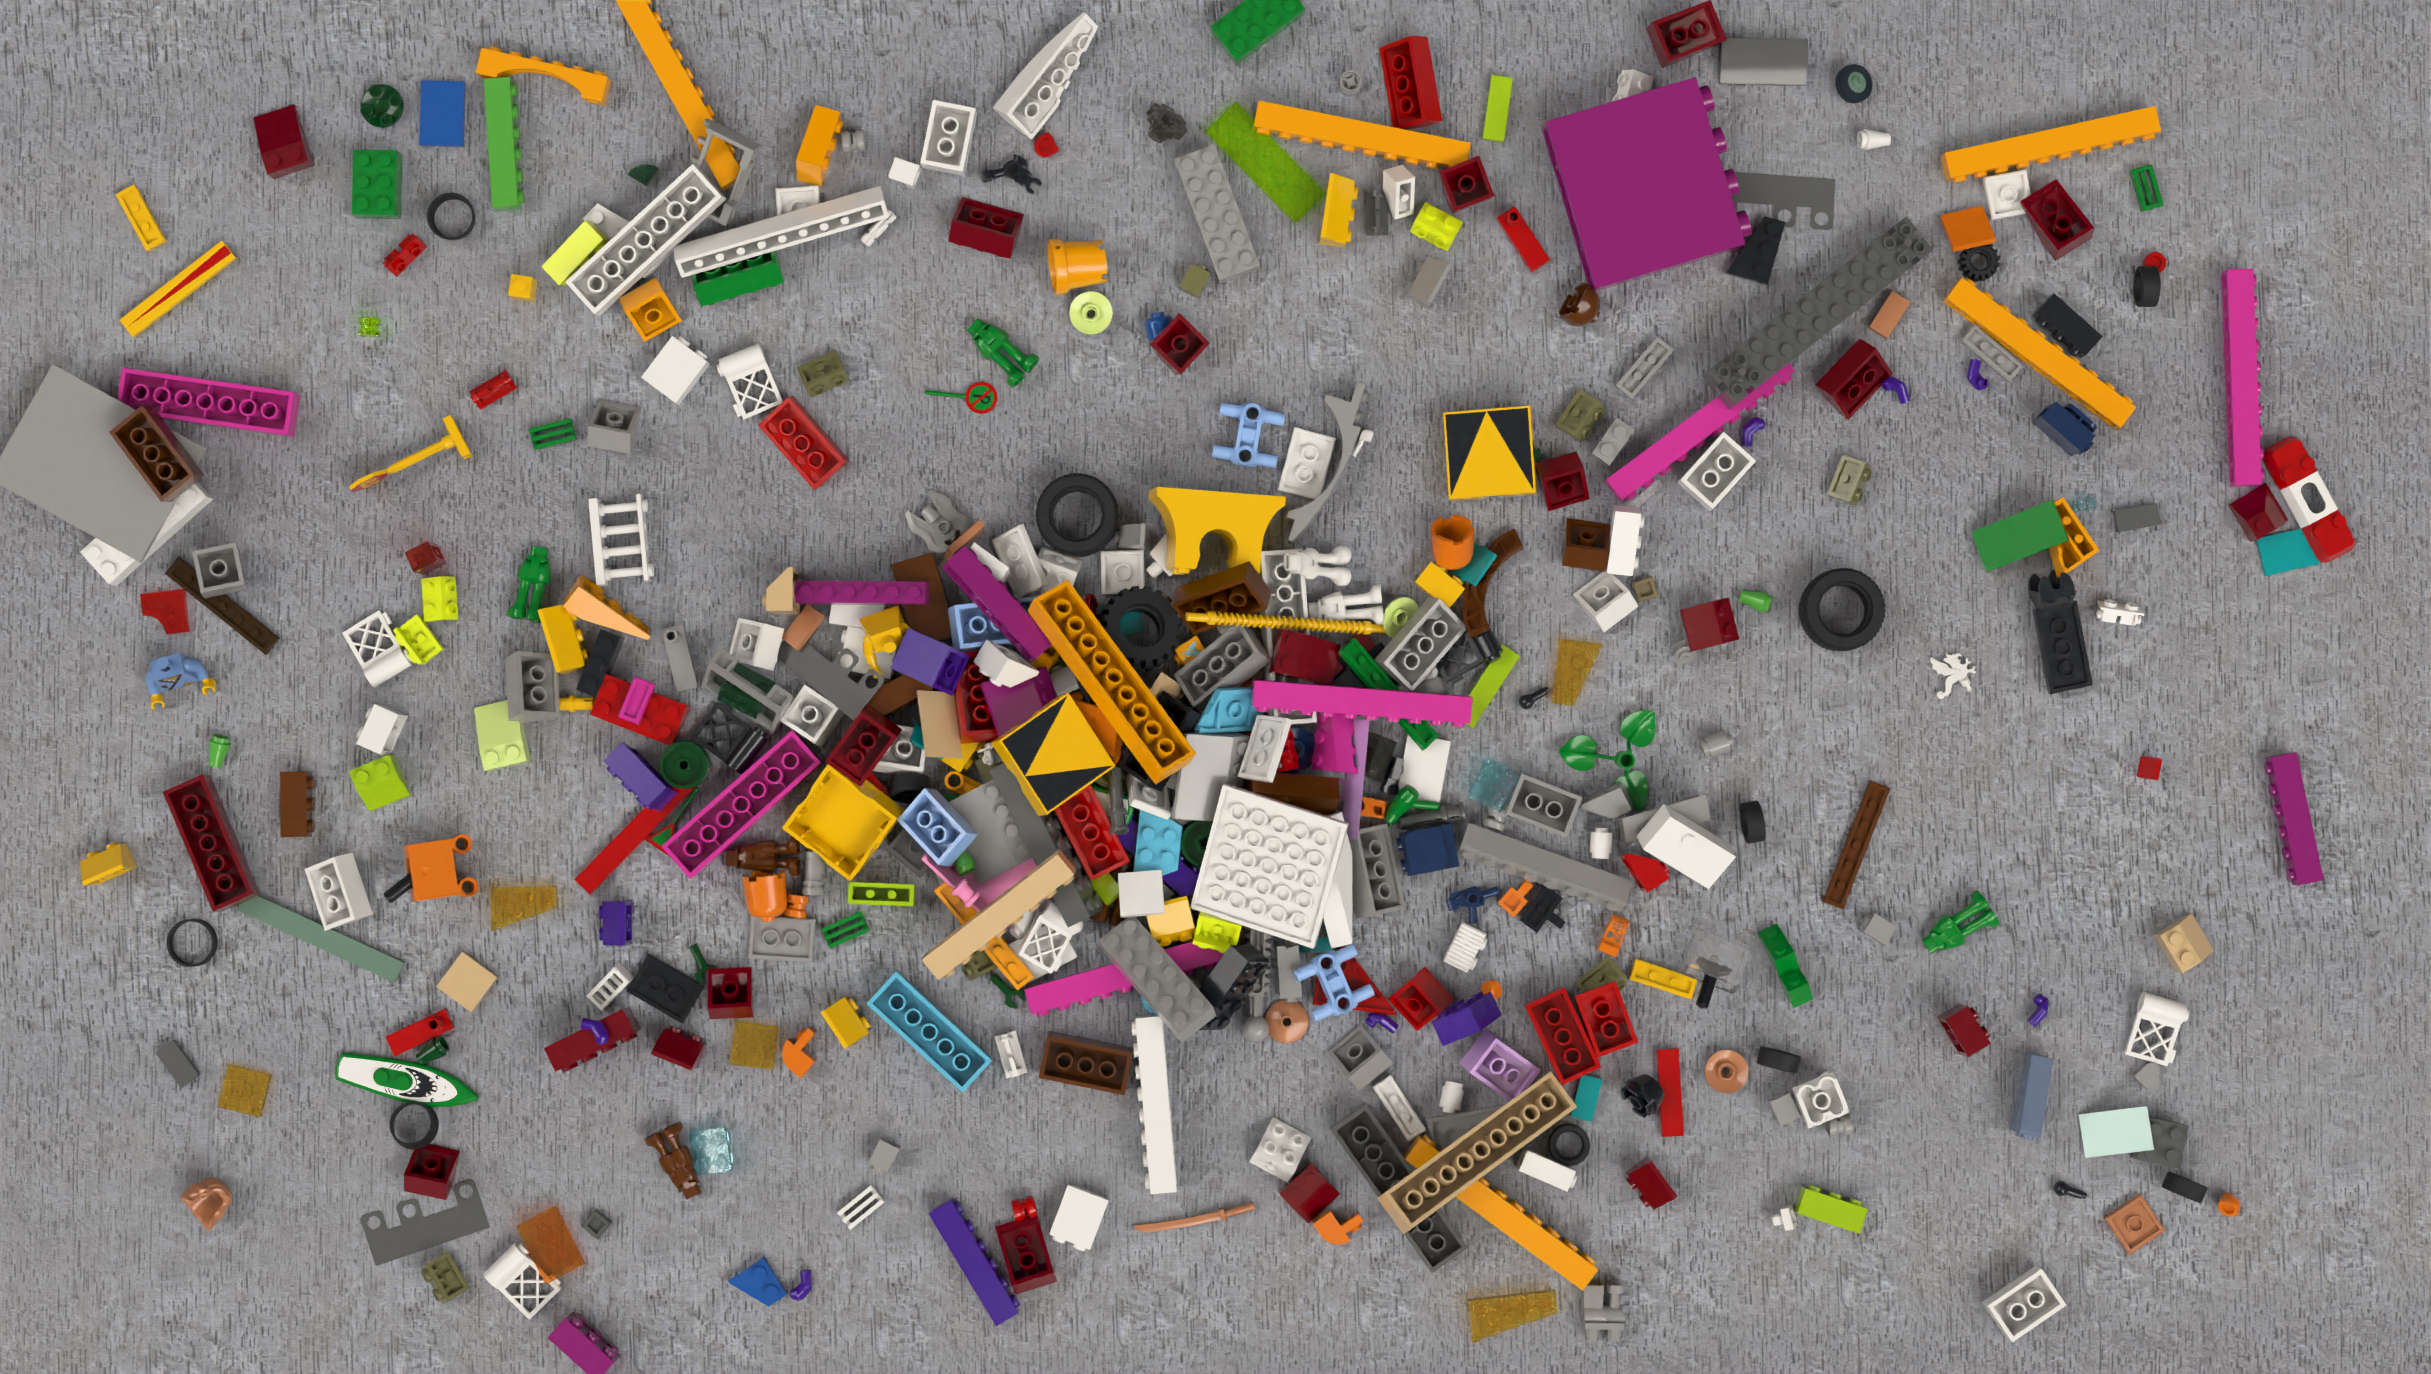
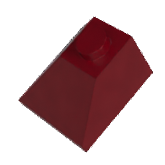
[2228,483,2288,542]

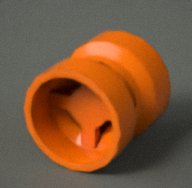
[784,894,809,918]

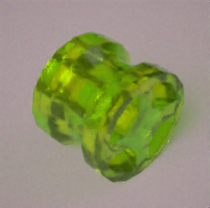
[358,317,381,337]

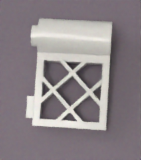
[716,343,783,420]
[342,610,412,688]
[1015,897,1084,974]
[2124,992,2190,1066]
[483,1242,561,1320]

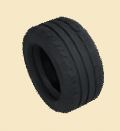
[1036,473,1119,557]
[1798,568,1886,652]

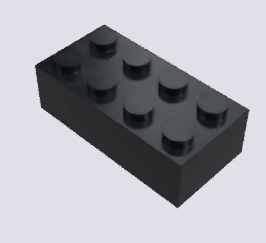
[1119,691,1202,792]
[1199,945,1269,1030]

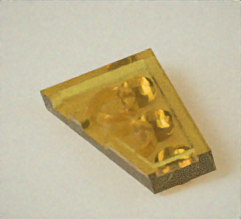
[1551,639,1602,706]
[490,886,558,931]

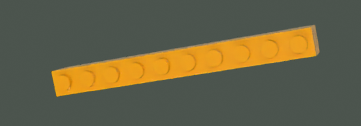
[616,0,741,191]
[1253,101,1471,170]
[1941,106,2161,183]
[1942,278,2136,430]

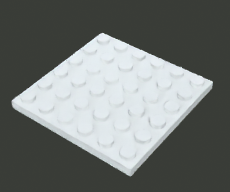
[1190,784,1349,948]

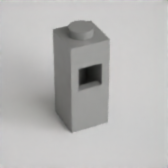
[1276,944,1302,1002]

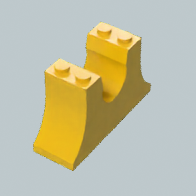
[1148,487,1286,575]

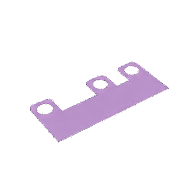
[1339,719,1370,840]

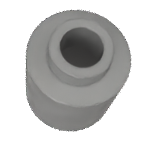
[1699,730,1733,757]

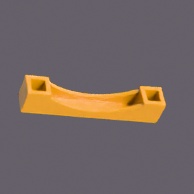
[475,46,611,106]

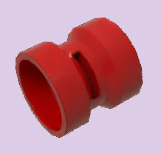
[1011,1195,1038,1222]

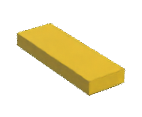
[115,184,167,252]
[1629,959,1698,999]

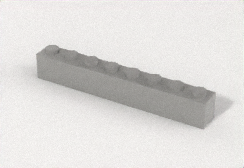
[1457,823,1633,912]

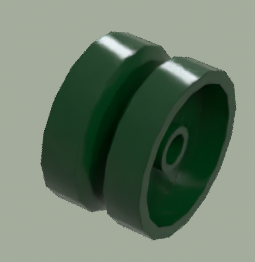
[659,741,711,789]
[1180,820,1213,867]

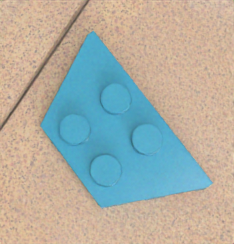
[1194,686,1264,734]
[1134,810,1182,876]

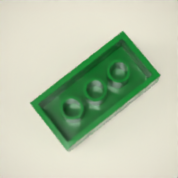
[1210,0,1305,66]

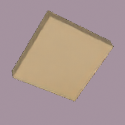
[436,951,498,1012]

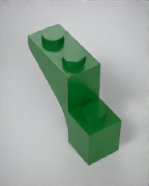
[1757,923,1813,1008]

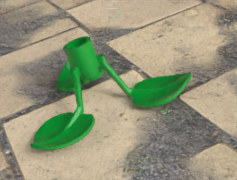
[1559,710,1656,810]

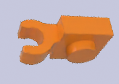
[1497,880,1533,917]

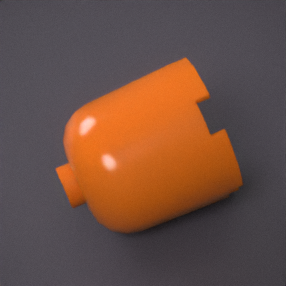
[1431,514,1475,570]
[742,870,787,922]

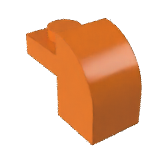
[782,1027,817,1078]
[1312,1210,1364,1244]

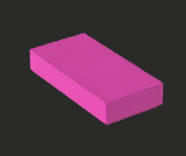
[618,676,656,725]

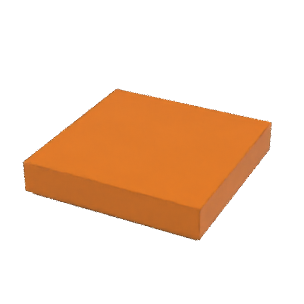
[1940,206,1996,252]

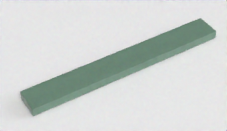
[237,895,405,982]

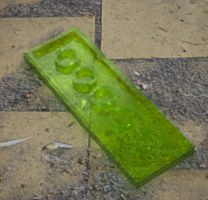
[1205,101,1326,224]

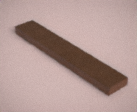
[1822,780,1891,909]

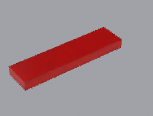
[1656,1048,1684,1137]

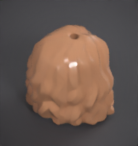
[180,1178,232,1231]

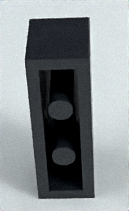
[2032,293,2103,358]
[576,629,625,698]

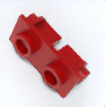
[383,233,427,277]
[469,370,517,410]

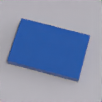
[419,80,466,147]

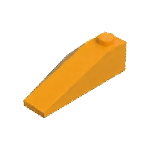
[563,574,651,640]

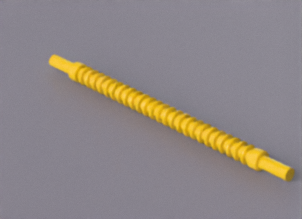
[1185,611,1386,635]

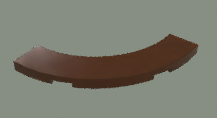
[1463,529,1524,639]

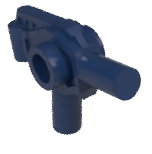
[1446,886,1500,924]

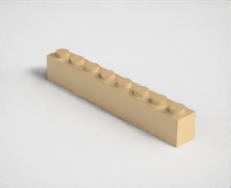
[922,849,1076,980]

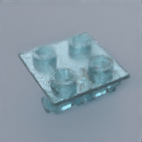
[1467,758,1520,812]
[689,1126,735,1176]

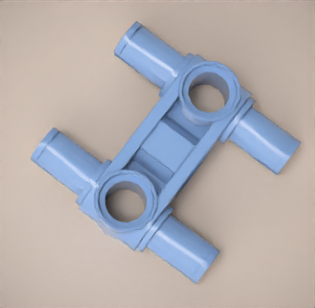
[1212,402,1285,468]
[1293,944,1375,1022]

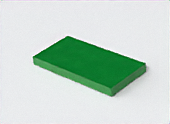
[1971,500,2069,572]

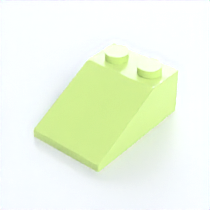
[474,700,531,771]

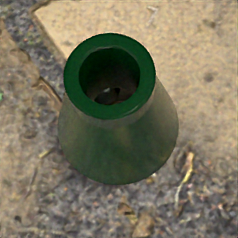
[415,1036,449,1065]

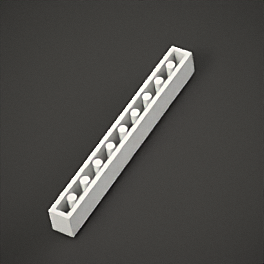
[673,186,889,278]

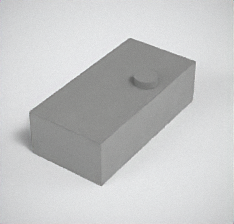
[1174,624,1271,712]

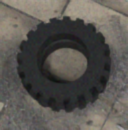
[1098,586,1182,673]

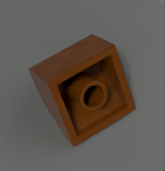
[1562,518,1610,572]

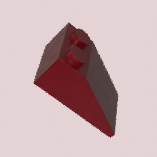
[1646,0,1727,68]
[253,104,315,179]
[2020,179,2094,261]
[1269,629,1340,685]
[825,704,902,787]
[995,1216,1057,1295]

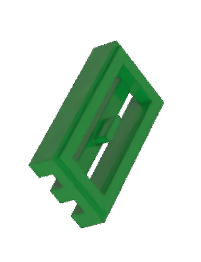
[2129,164,2164,212]
[528,418,577,451]
[821,911,870,949]

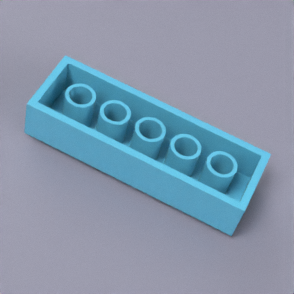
[866,971,993,1093]

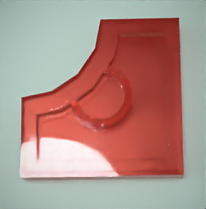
[140,589,190,635]

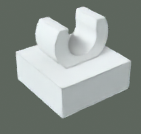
[1772,1204,1797,1231]

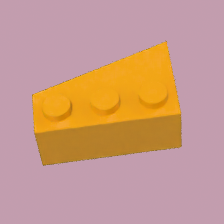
[796,105,843,187]
[2049,497,2100,578]

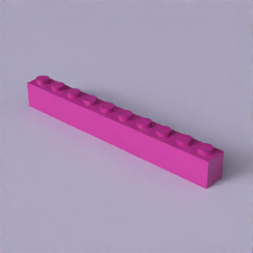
[2221,269,2264,487]
[1604,363,1795,502]
[1251,679,1473,727]
[1024,941,1239,1017]

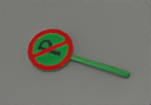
[924,382,998,414]

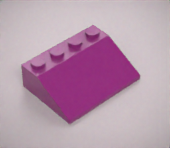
[980,667,1057,737]

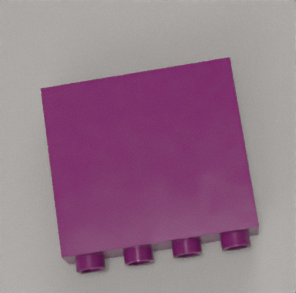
[1541,77,1752,291]

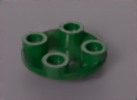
[360,84,404,128]

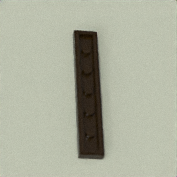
[164,557,280,655]

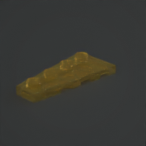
[1468,1289,1557,1343]

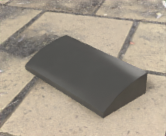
[1719,38,1808,86]

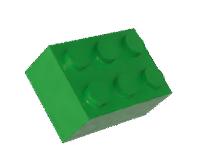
[352,150,402,219]

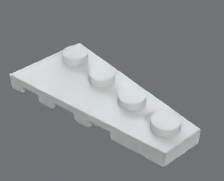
[583,203,673,280]

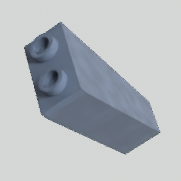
[2010,1053,2053,1140]

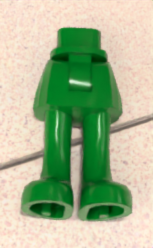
[967,318,1040,388]
[506,546,551,623]
[1922,890,2000,954]

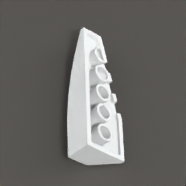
[993,12,1098,140]
[1323,812,1352,949]

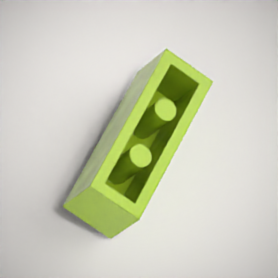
[848,881,916,906]
[1794,1184,1868,1234]

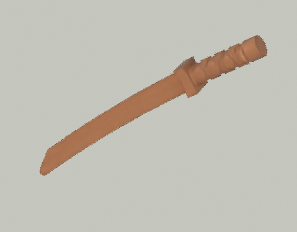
[1134,1202,1256,1233]

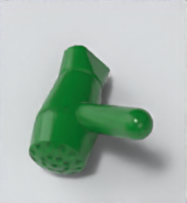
[1384,785,1440,825]

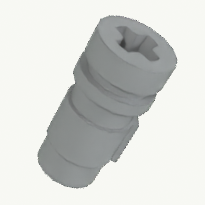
[802,852,825,896]

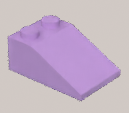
[1460,1029,1541,1101]

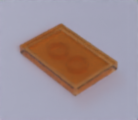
[516,1205,585,1285]

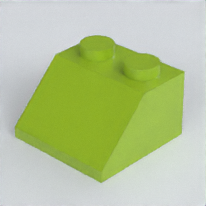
[349,755,411,811]

